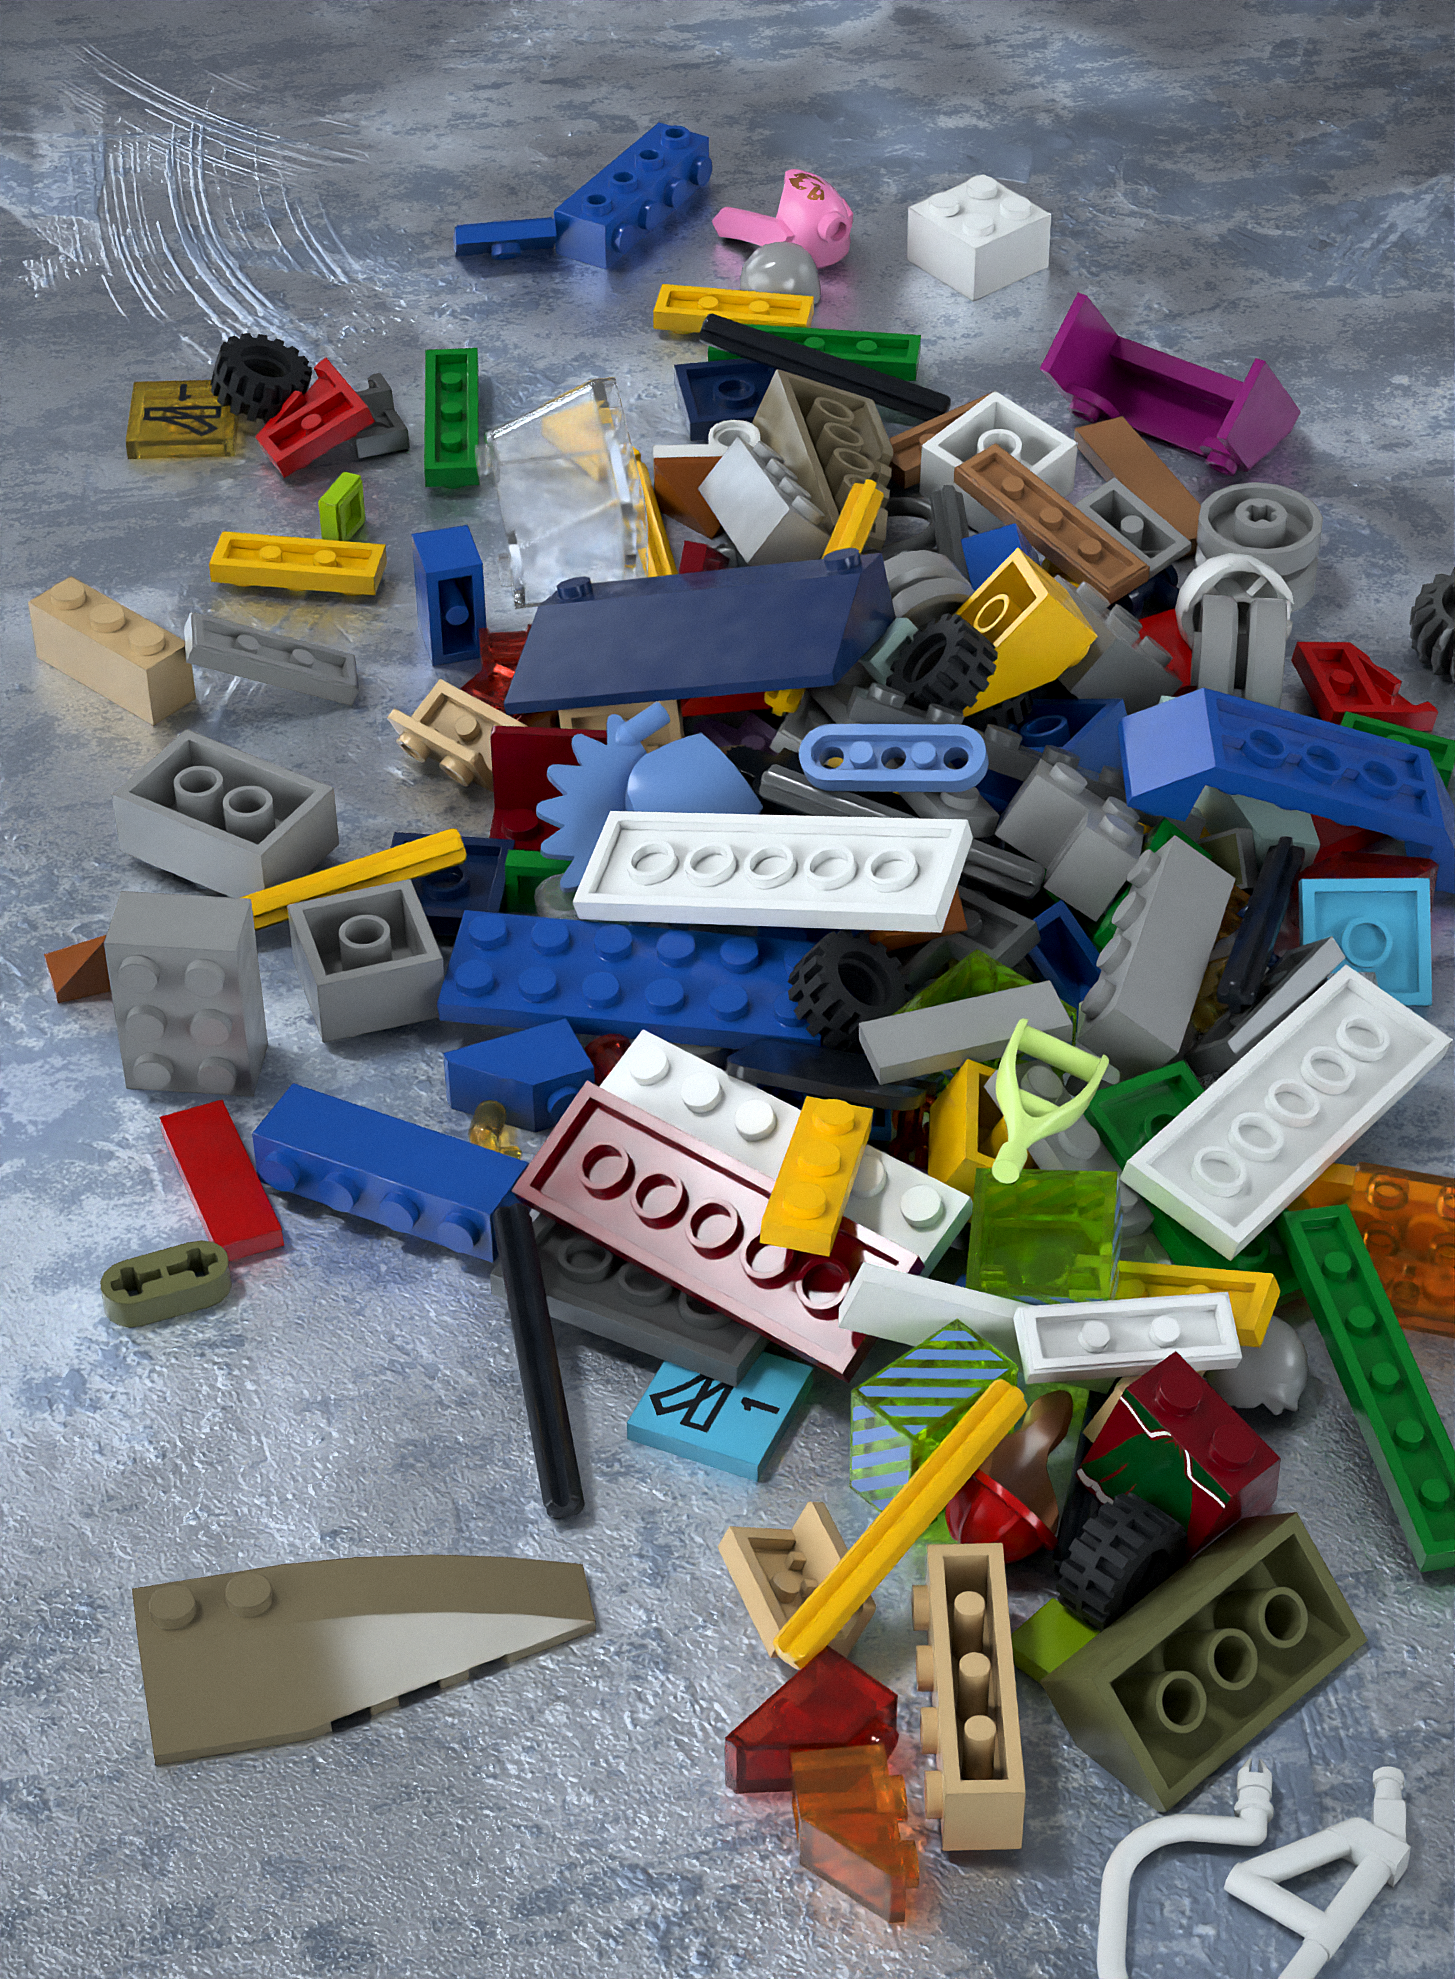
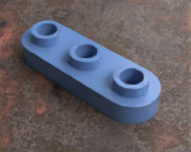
[799,724,989,792]

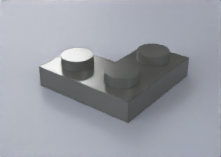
[885,884,1041,994]

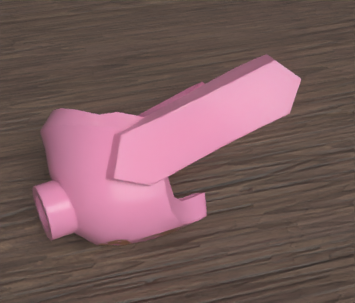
[712,169,853,270]

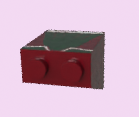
[1074,1351,1281,1569]

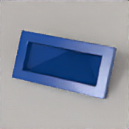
[1024,899,1101,1033]

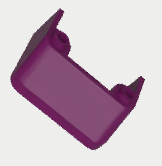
[1040,292,1301,477]

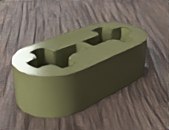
[100,1240,232,1328]

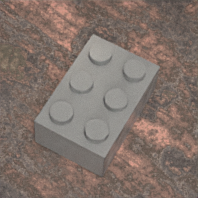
[112,729,339,898]
[104,891,268,1097]

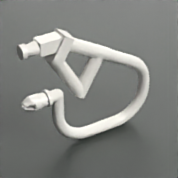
[1097,1758,1411,1979]

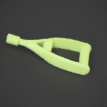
[992,1018,1109,1184]

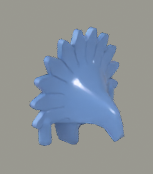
[536,702,763,930]

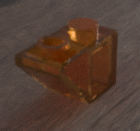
[790,1744,920,1923]

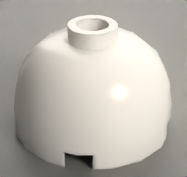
[1175,553,1294,649]

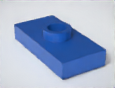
[453,217,557,260]

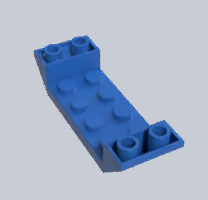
[1117,688,1455,894]

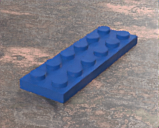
[437,910,824,1049]

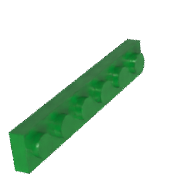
[1277,1204,1455,1572]

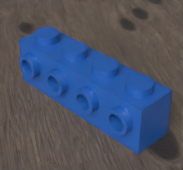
[554,122,713,270]
[252,1083,531,1263]

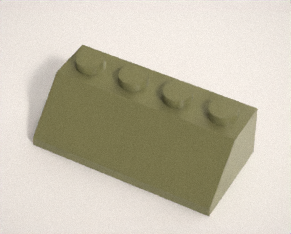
[1040,1512,1368,1812]

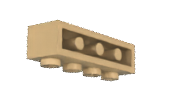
[911,1543,1026,1851]

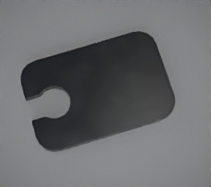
[726,1038,945,1111]

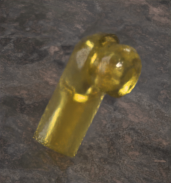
[1189,955,1230,1033]
[467,1100,523,1160]

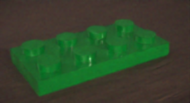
[1083,1060,1305,1308]

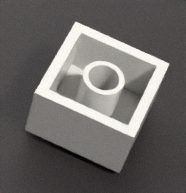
[907,174,1051,301]
[919,391,1078,533]

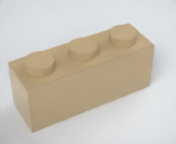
[28,576,196,726]

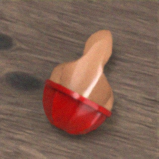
[945,1390,1073,1565]

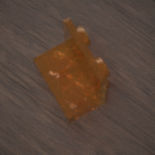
[1349,1162,1455,1339]

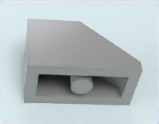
[1074,477,1192,579]

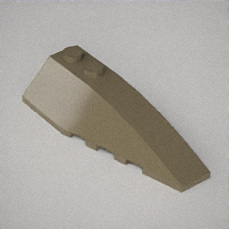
[752,369,893,551]
[132,1555,596,1765]

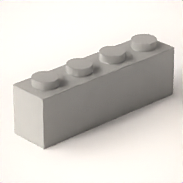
[698,436,831,566]
[1077,835,1236,1079]

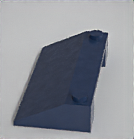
[504,548,896,715]

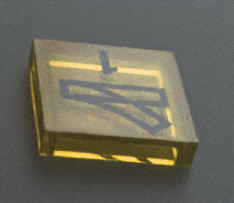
[125,380,239,459]

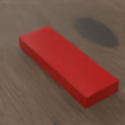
[159,1099,284,1262]

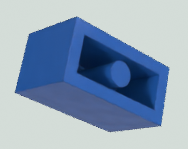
[411,525,488,666]

